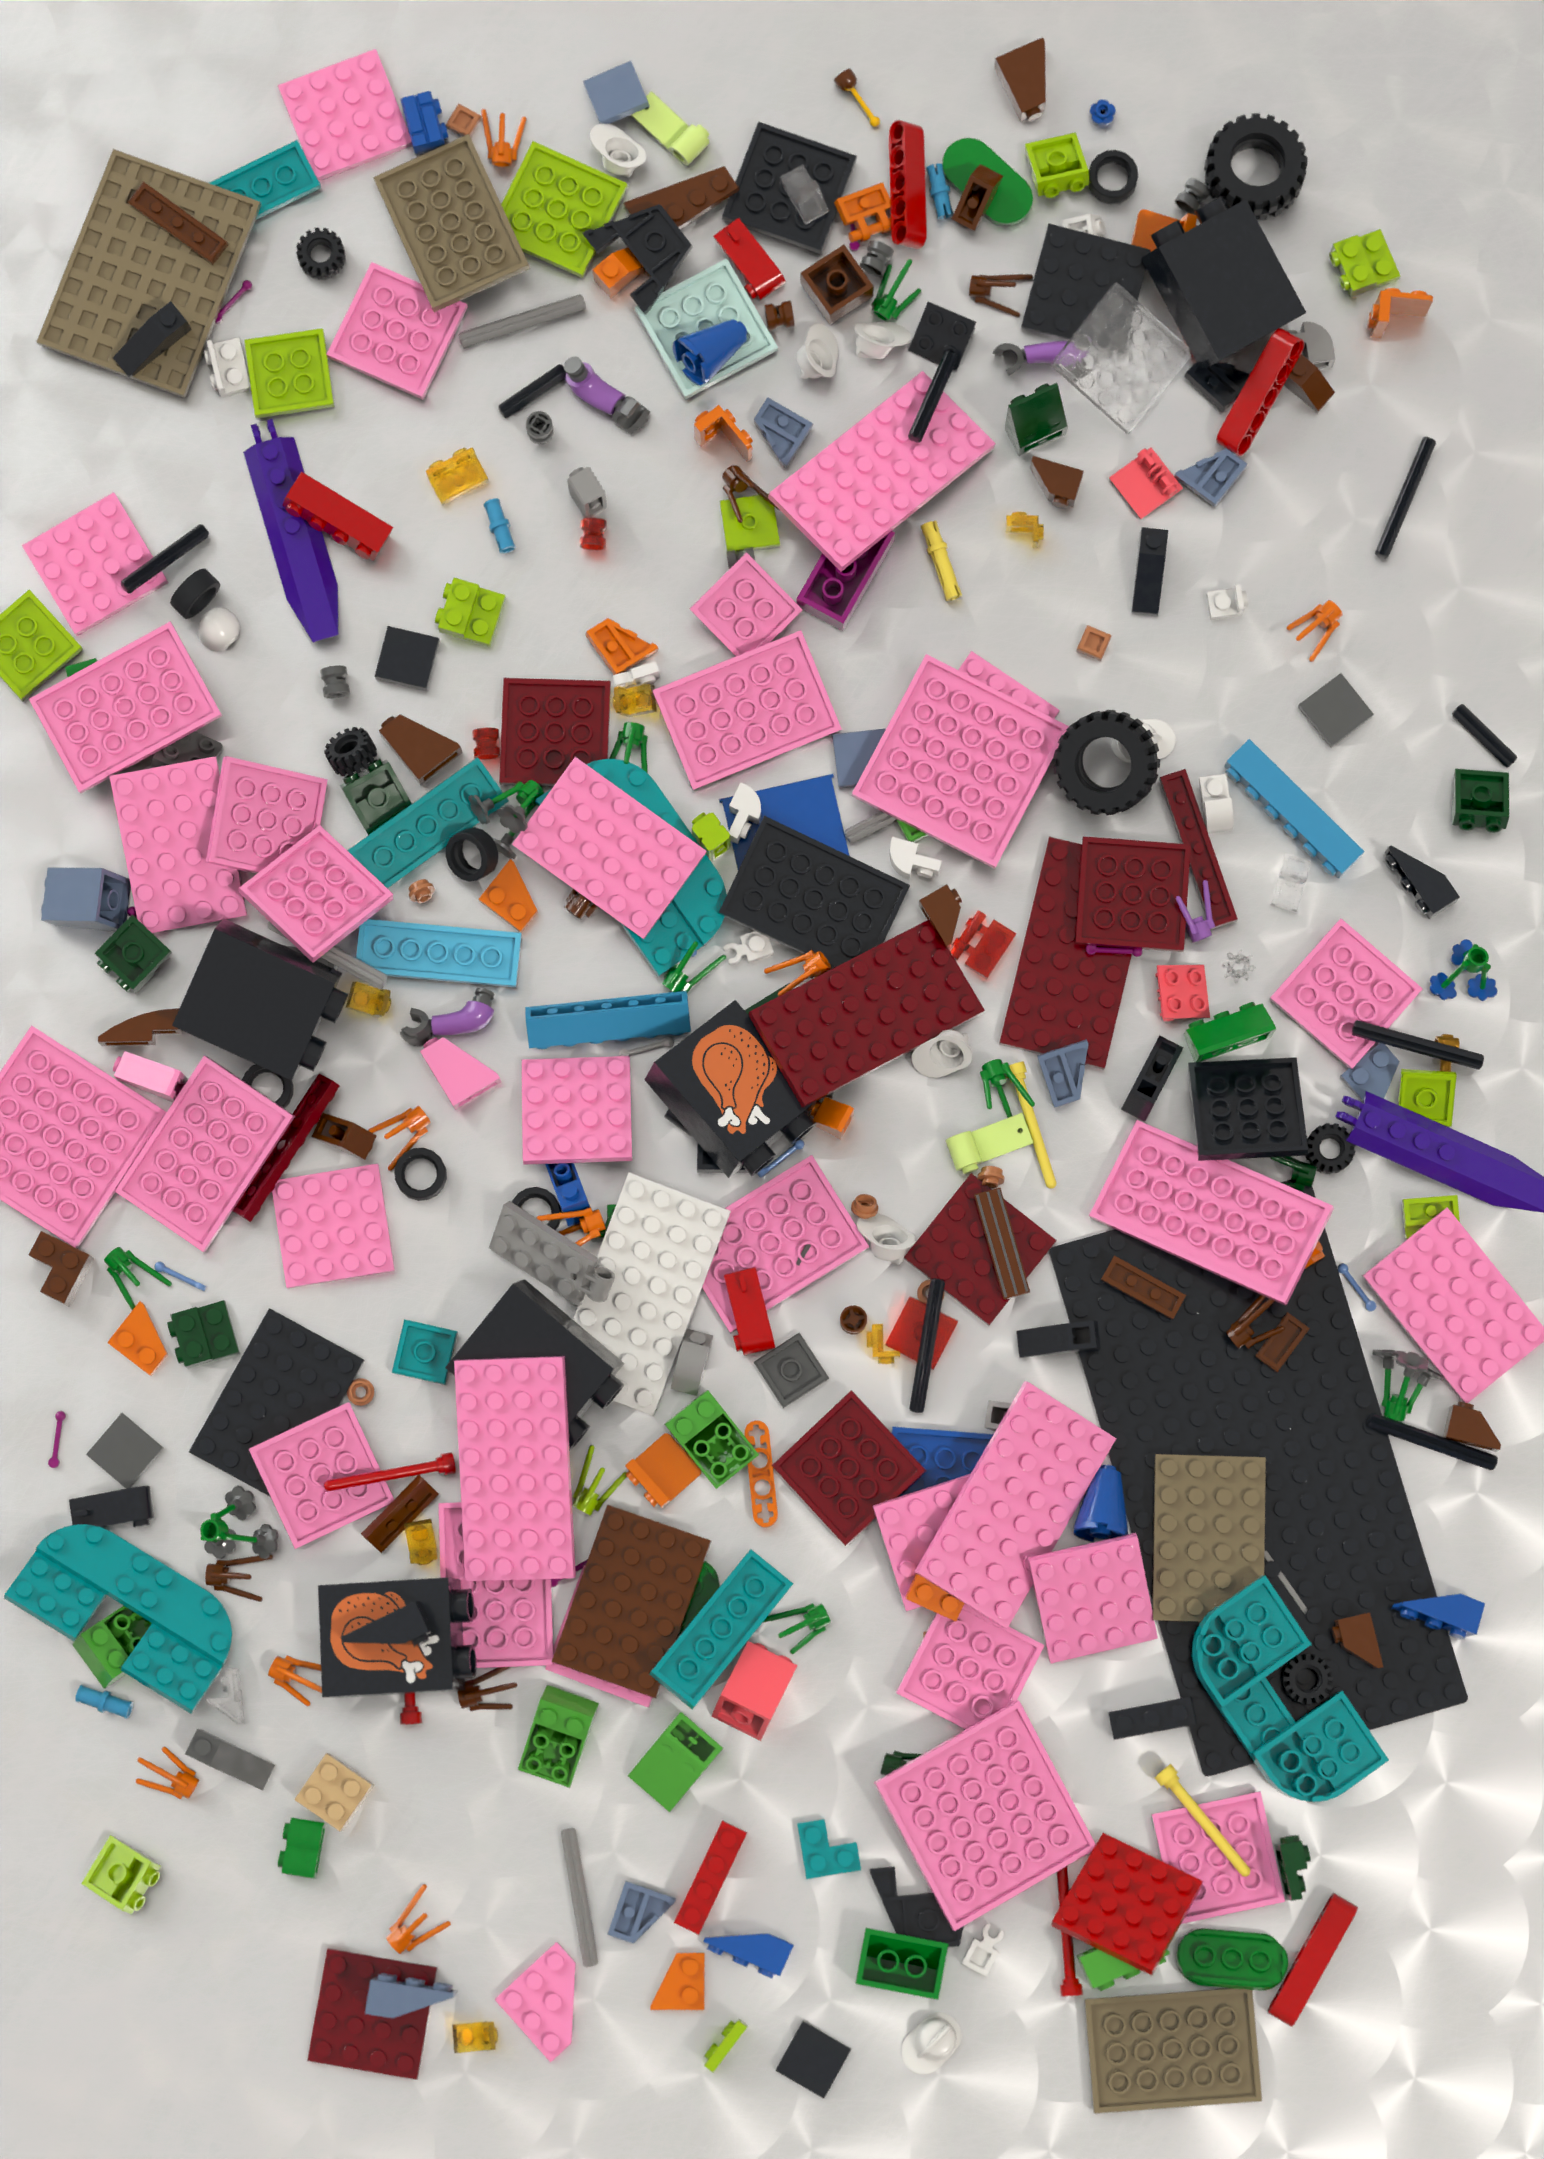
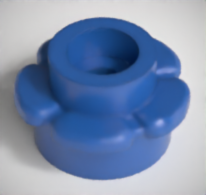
[1090,99,1116,125]

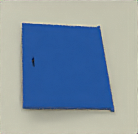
[719,774,850,870]

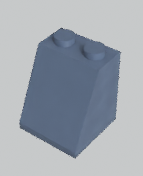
[41,868,131,932]

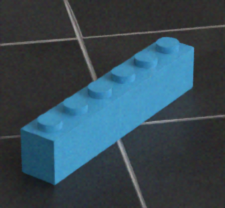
[1224,739,1365,879]
[525,991,691,1049]

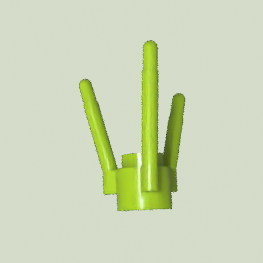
[572,1445,627,1516]

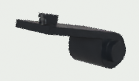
[69,1486,155,1528]

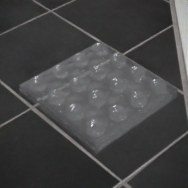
[1050,282,1192,434]

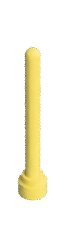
[1006,1061,1057,1189]
[1154,1764,1251,1877]

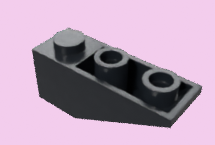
[1385,845,1460,919]
[1016,1320,1101,1358]

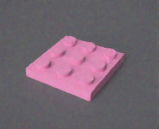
[689,552,802,656]

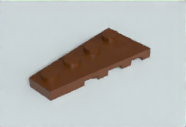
[623,166,740,229]

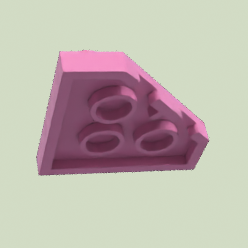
[494,1942,576,2062]

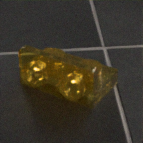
[426,447,489,505]

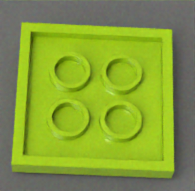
[244,328,334,418]
[0,589,83,702]

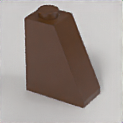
[994,37,1046,122]
[379,714,463,785]

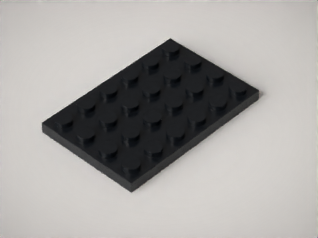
[718,816,910,968]
[189,1308,365,1496]

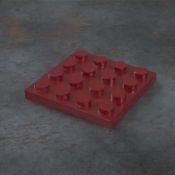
[499,678,611,786]
[1075,836,1191,952]
[903,1173,1057,1326]
[772,1390,927,1546]
[307,1948,438,2080]

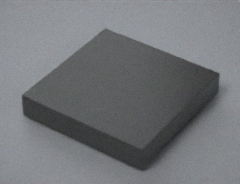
[1298,673,1374,748]
[754,1332,829,1408]
[86,1413,164,1489]

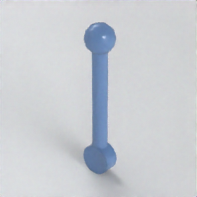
[757,1139,804,1178]
[154,1262,207,1291]
[1338,1263,1376,1312]

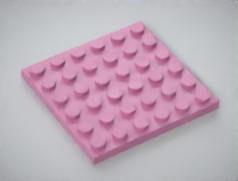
[852,654,1069,869]
[0,1025,166,1249]
[874,1701,1096,1931]

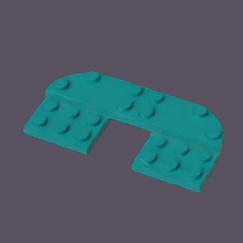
[535,759,727,977]
[4,1524,232,1714]
[1192,1575,1389,1802]

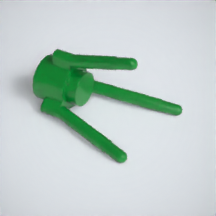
[871,259,921,322]
[609,722,648,773]
[661,941,726,993]
[980,1059,1035,1118]
[104,1247,172,1310]
[762,1603,831,1654]

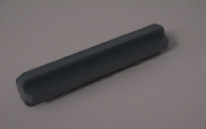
[498,364,566,418]
[1452,704,1517,768]

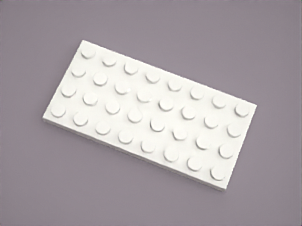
[573,1173,731,1416]

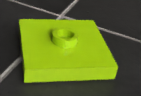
[720,494,780,552]
[1398,1069,1457,1127]

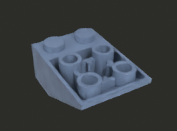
[365,1973,458,2018]

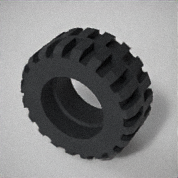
[1204,113,1308,221]
[1053,710,1160,815]

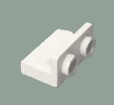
[204,338,251,398]

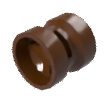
[764,301,795,331]
[840,1305,867,1335]

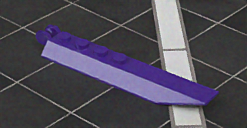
[243,419,339,643]
[1335,1091,1544,1213]

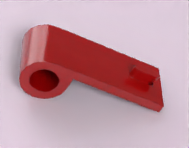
[713,218,786,301]
[724,1267,775,1356]

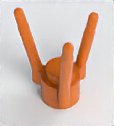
[481,109,526,167]
[1287,600,1343,662]
[764,950,831,996]
[368,1106,431,1171]
[537,1207,606,1246]
[268,1655,322,1706]
[136,1747,199,1799]
[386,1884,451,1954]

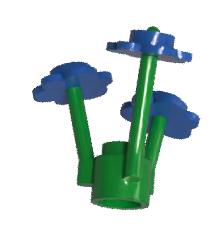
[1430,939,1498,1001]

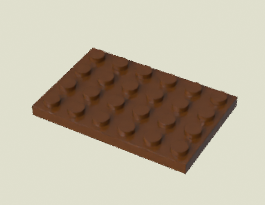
[552,1505,712,1699]

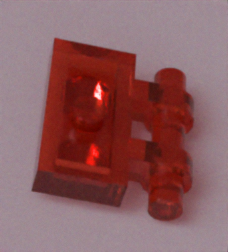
[950,910,1016,980]

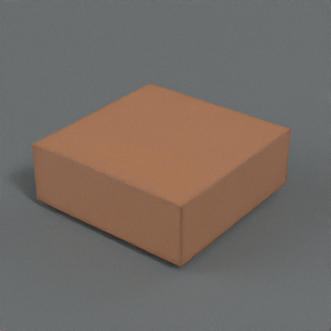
[446,103,482,137]
[1076,625,1112,661]

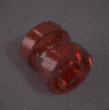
[579,518,607,550]
[472,728,500,760]

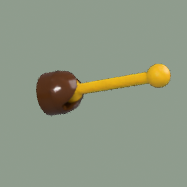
[834,68,880,127]

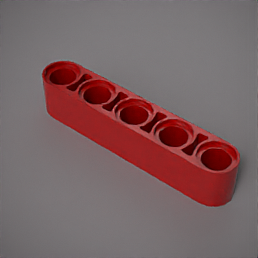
[889,120,927,250]
[1216,328,1304,456]
[1267,1893,1358,2027]

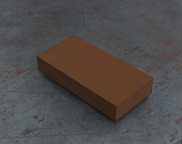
[1255,1312,1310,1373]

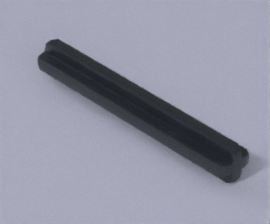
[908,351,958,443]
[121,524,209,594]

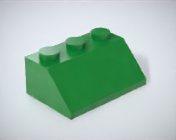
[1184,1002,1276,1062]
[855,1928,948,2000]

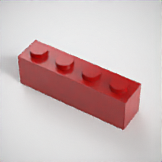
[282,471,393,561]
[674,1820,748,1935]

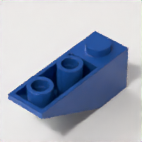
[545,1163,590,1226]
[1392,1594,1485,1639]
[704,1933,794,1979]

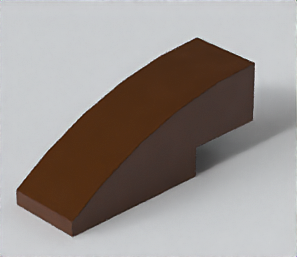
[98,1008,183,1046]

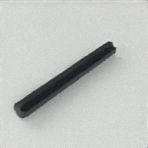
[1375,437,1436,559]
[1352,1020,1484,1070]
[909,1278,945,1413]
[1367,1413,1498,1470]

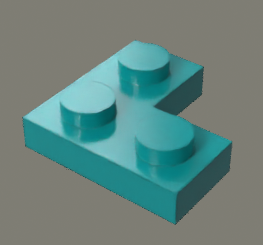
[797,1819,861,1879]

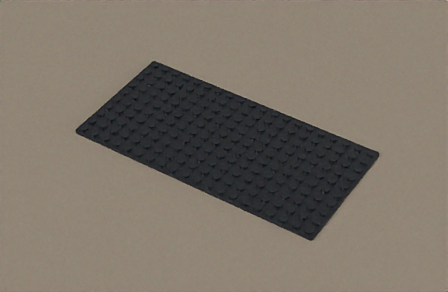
[1049,1179,1468,1777]

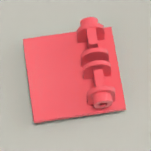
[1109,447,1183,519]
[1155,965,1210,1022]

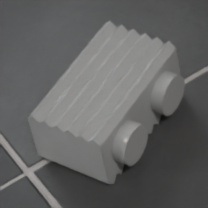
[567,467,607,519]

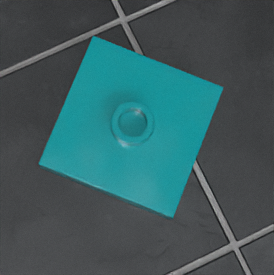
[392,1319,458,1385]

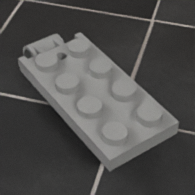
[489,1201,615,1306]

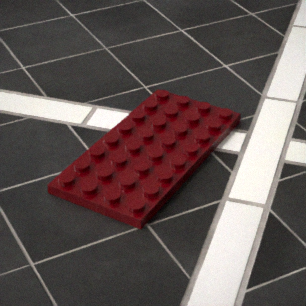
[999,837,1132,1070]
[748,919,985,1108]

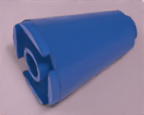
[672,319,748,386]
[1073,1465,1128,1542]

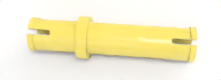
[921,521,962,601]

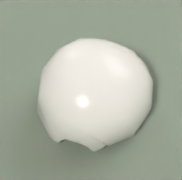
[198,607,240,651]

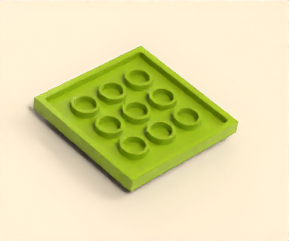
[501,141,628,278]

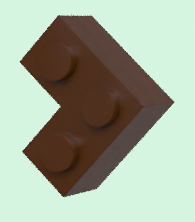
[29,1231,94,1307]

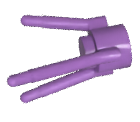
[1176,880,1215,943]

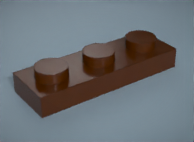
[1101,1255,1186,1320]
[361,1475,439,1553]

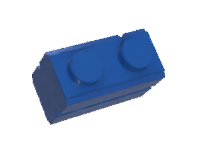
[400,91,449,155]

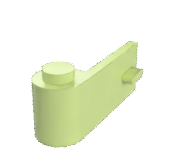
[631,91,710,166]
[945,1113,1034,1174]

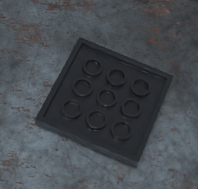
[722,121,857,254]
[1021,223,1151,354]
[1188,1057,1308,1161]

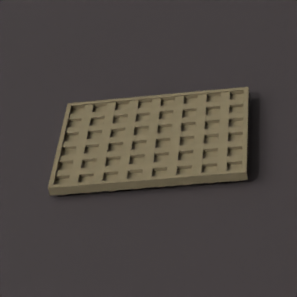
[36,149,261,398]

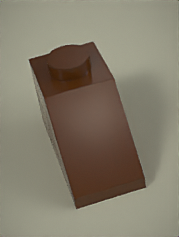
[952,164,1003,231]
[1284,354,1335,413]
[1030,456,1084,508]
[919,884,962,949]
[311,1113,377,1160]
[1443,1402,1501,1452]
[1332,1613,1383,1669]

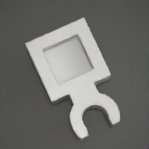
[613,661,660,690]
[723,931,774,965]
[962,1923,1004,1977]

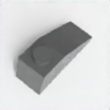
[185,1729,275,1790]

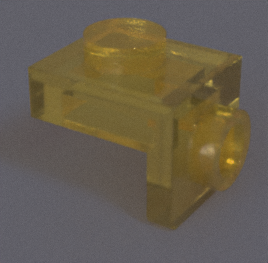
[1005,512,1044,548]
[613,684,657,717]
[345,981,391,1017]
[866,1324,900,1364]
[404,1519,438,1565]
[452,2021,498,2053]

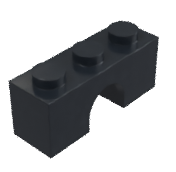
[1108,1696,1197,1740]

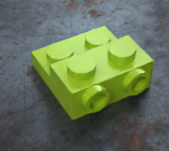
[1025,132,1089,198]
[1329,229,1400,298]
[435,578,506,647]
[81,1835,161,1914]

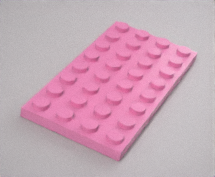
[768,371,995,571]
[1089,1120,1334,1306]
[454,1356,576,1581]
[914,1381,1116,1629]

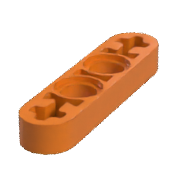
[744,1420,778,1528]

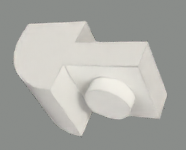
[1199,774,1234,834]
[729,782,761,844]
[890,837,942,879]

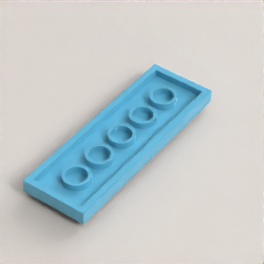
[356,919,522,988]

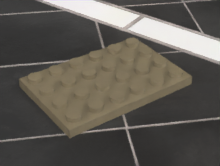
[373,134,530,312]
[1152,1454,1266,1622]
[1084,1988,1262,2114]

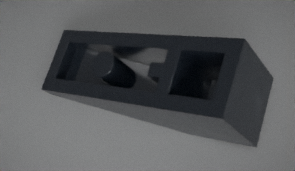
[113,301,192,379]
[1131,527,1168,616]
[1121,1035,1184,1122]
[340,1601,435,1647]

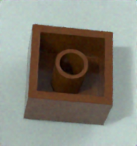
[800,245,874,325]

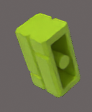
[692,812,731,861]

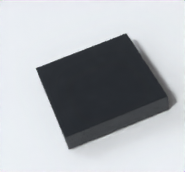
[375,626,440,691]
[775,2021,851,2099]

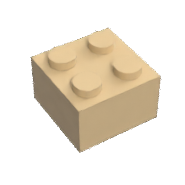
[294,1753,374,1831]

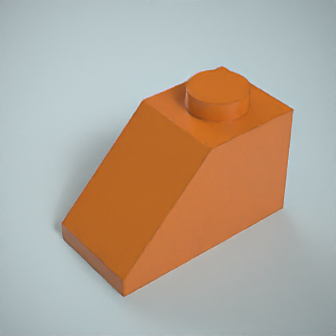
[592,247,645,299]
[810,1097,854,1140]

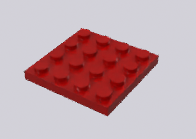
[1052,1833,1203,1976]

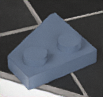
[754,397,813,469]
[1174,448,1247,507]
[1037,1039,1088,1108]
[1340,1043,1400,1103]
[607,1881,676,1944]

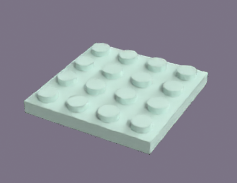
[634,258,778,400]

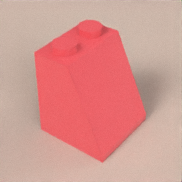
[711,1641,798,1741]

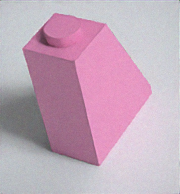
[420,1037,501,1110]
[113,1051,188,1102]

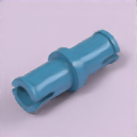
[926,163,954,220]
[483,498,516,554]
[75,1685,133,1719]

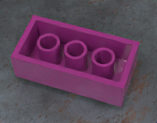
[797,531,895,631]

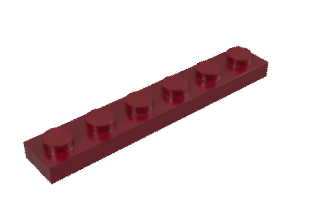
[1159,769,1238,929]
[233,1074,340,1222]

